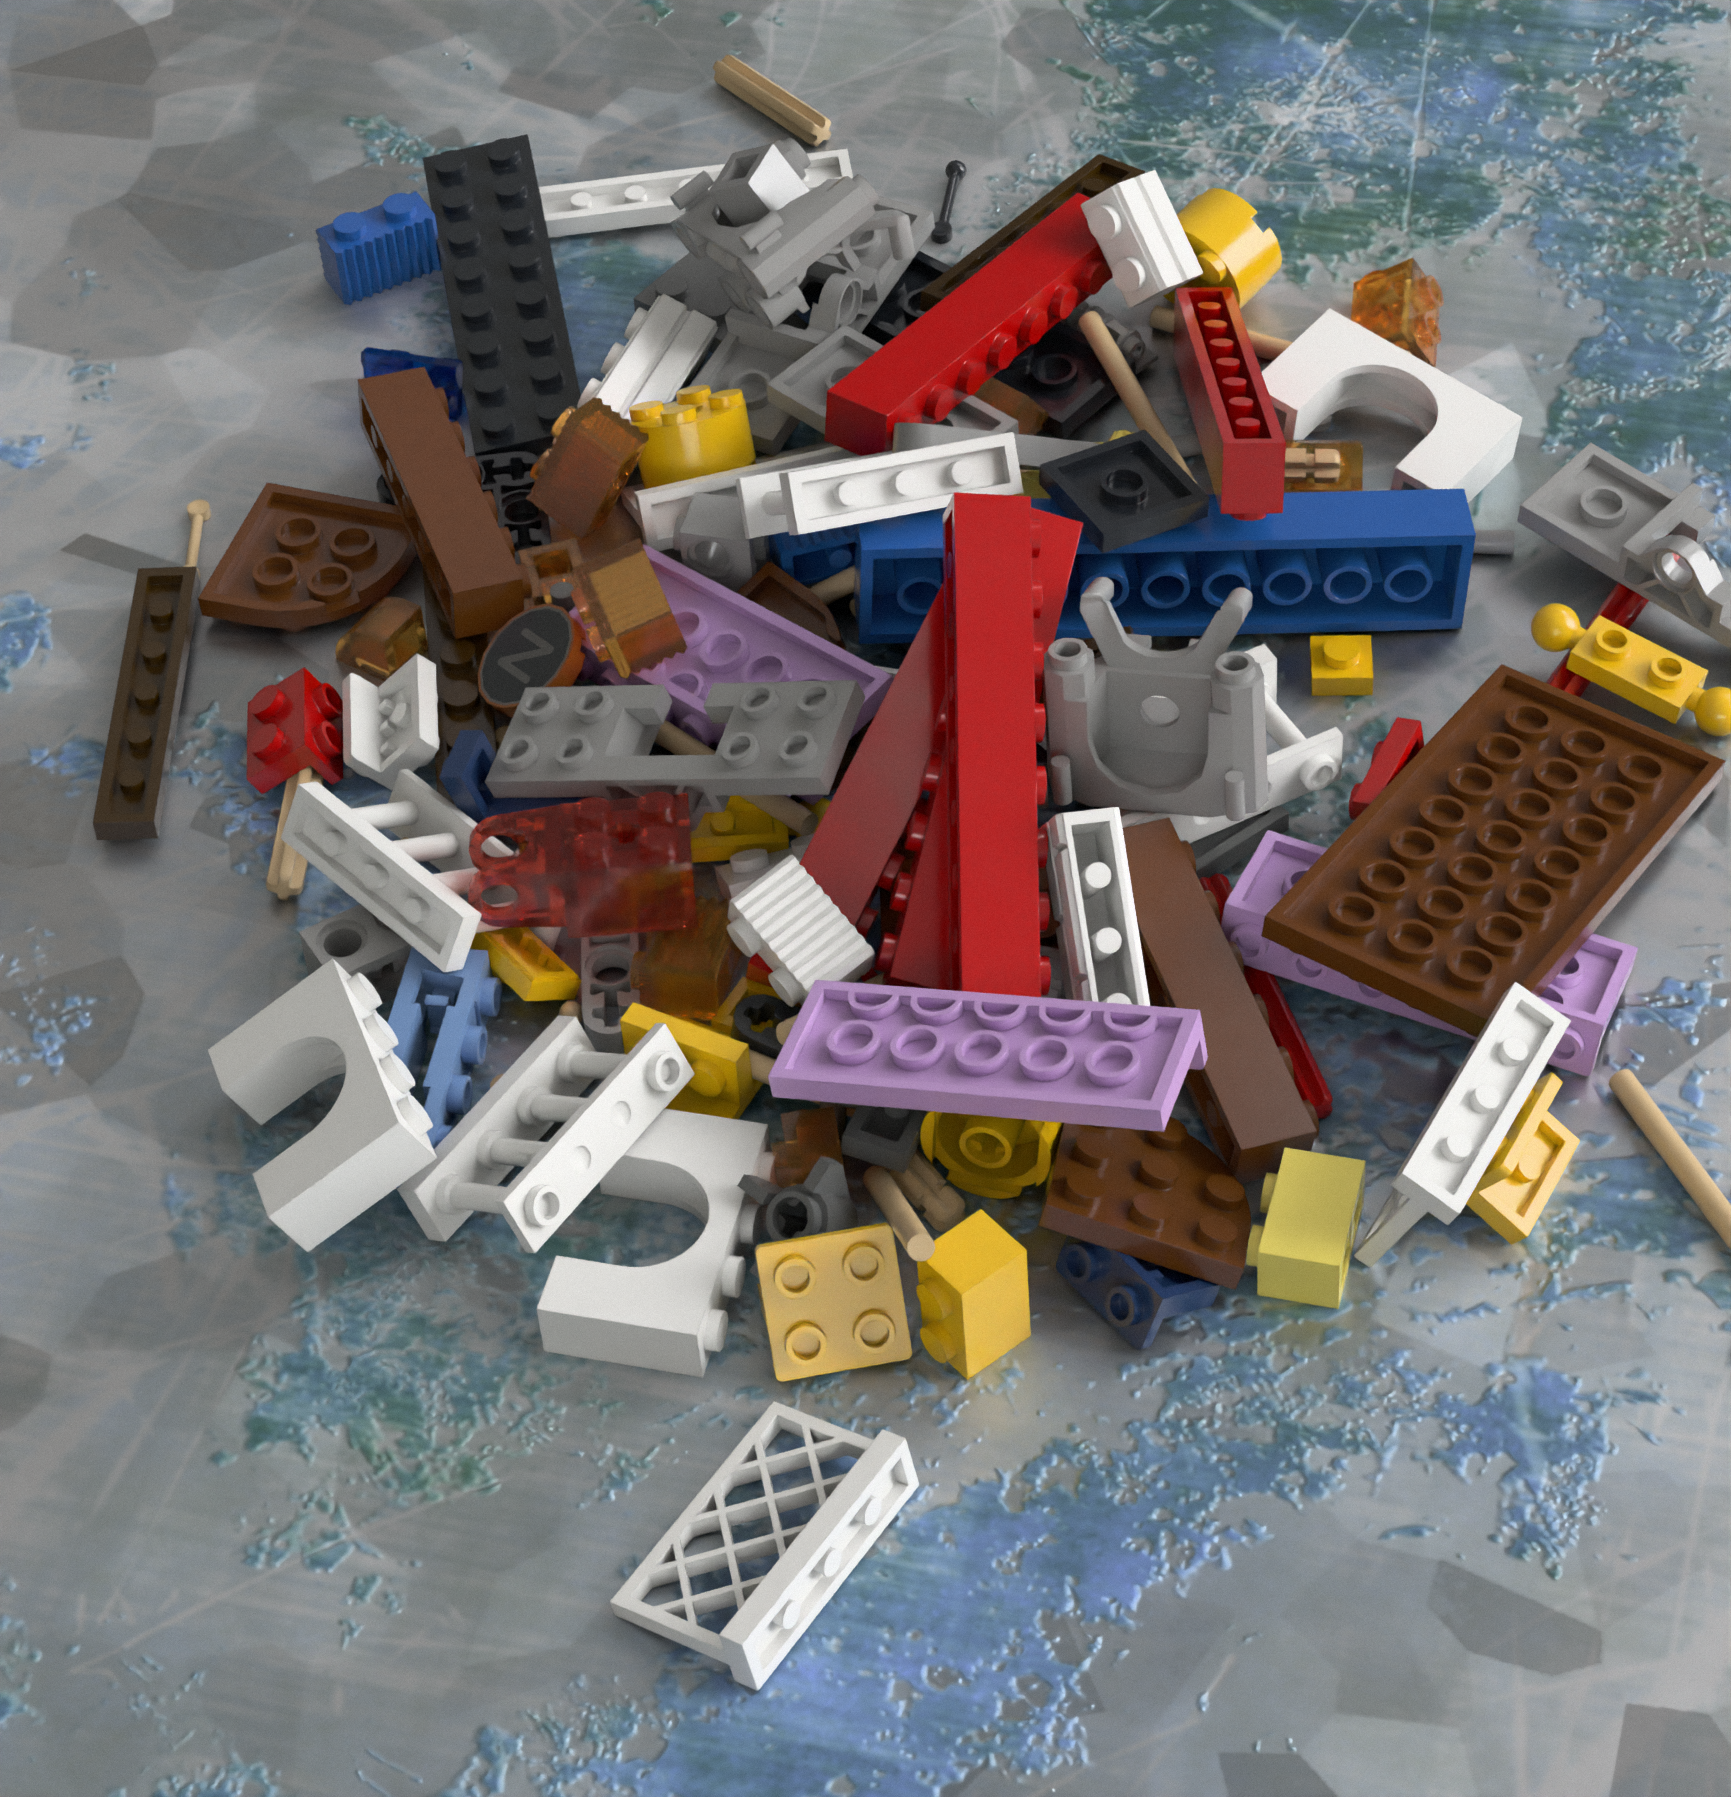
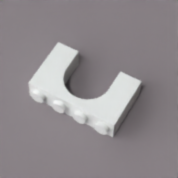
[1262,308,1523,503]
[208,958,437,1252]
[537,1108,780,1378]

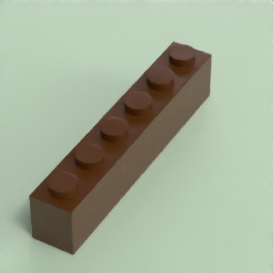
[357,367,532,639]
[1122,817,1319,1184]

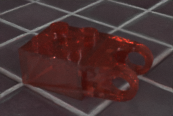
[467,792,698,939]

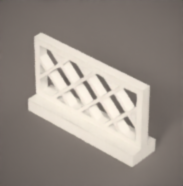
[620,442,860,551]
[1354,982,1571,1268]
[610,1401,919,1691]

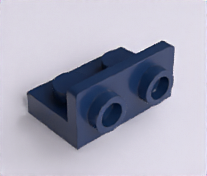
[1056,1235,1221,1350]

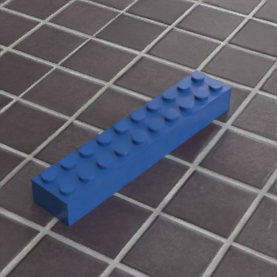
[854,489,1476,644]

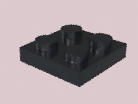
[1039,429,1210,553]

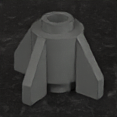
[737,1156,859,1278]

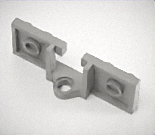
[689,196,935,456]
[1517,442,1731,649]
[485,680,865,835]

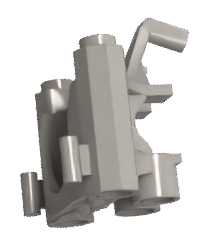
[670,138,916,330]
[1042,577,1268,821]

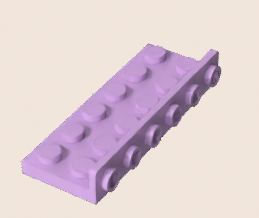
[569,544,894,805]
[1221,830,1638,1076]
[768,980,1208,1132]

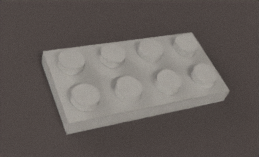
[766,324,1019,434]

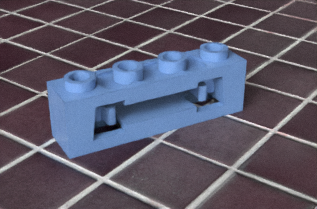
[387,947,502,1188]

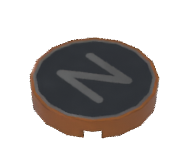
[477,603,587,718]

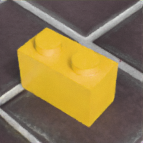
[916,1209,1031,1380]

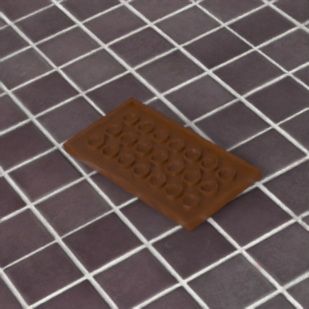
[1261,664,1726,1038]

